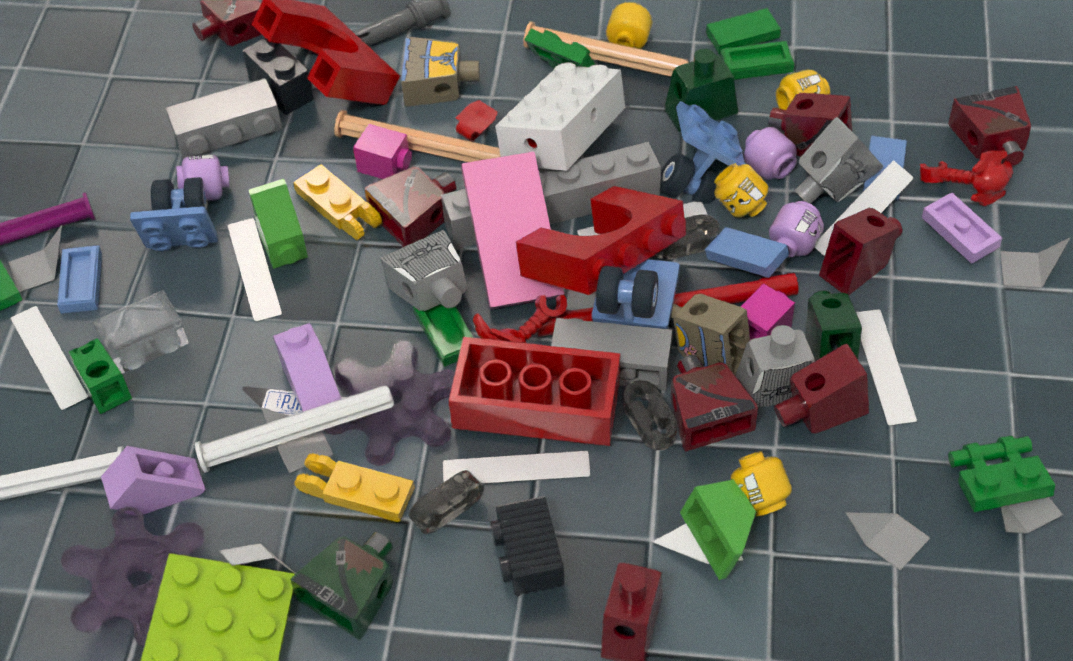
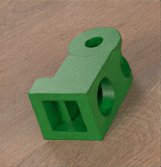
[68,338,132,414]

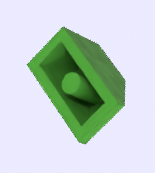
[248,179,308,269]
[680,479,756,580]

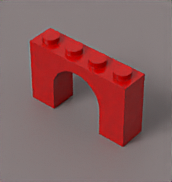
[252,0,400,105]
[515,186,686,295]

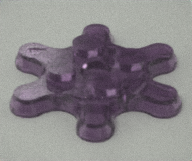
[324,340,455,466]
[61,507,205,648]

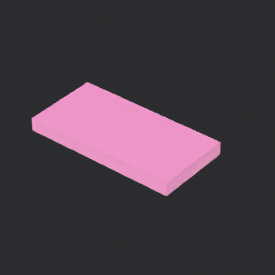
[461,151,564,310]

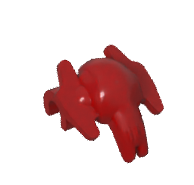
[920,151,1013,206]
[473,295,567,343]

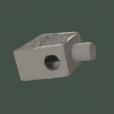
[795,117,884,204]
[380,230,467,311]
[735,325,815,408]

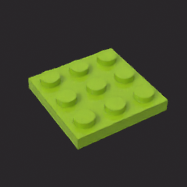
[141,553,295,661]

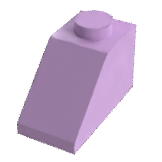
[273,323,341,411]
[101,446,205,514]

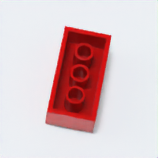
[449,337,620,446]

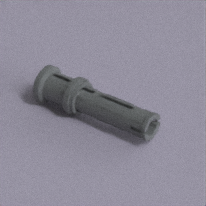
[352,0,451,46]

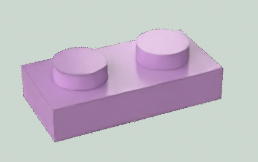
[922,192,1002,264]

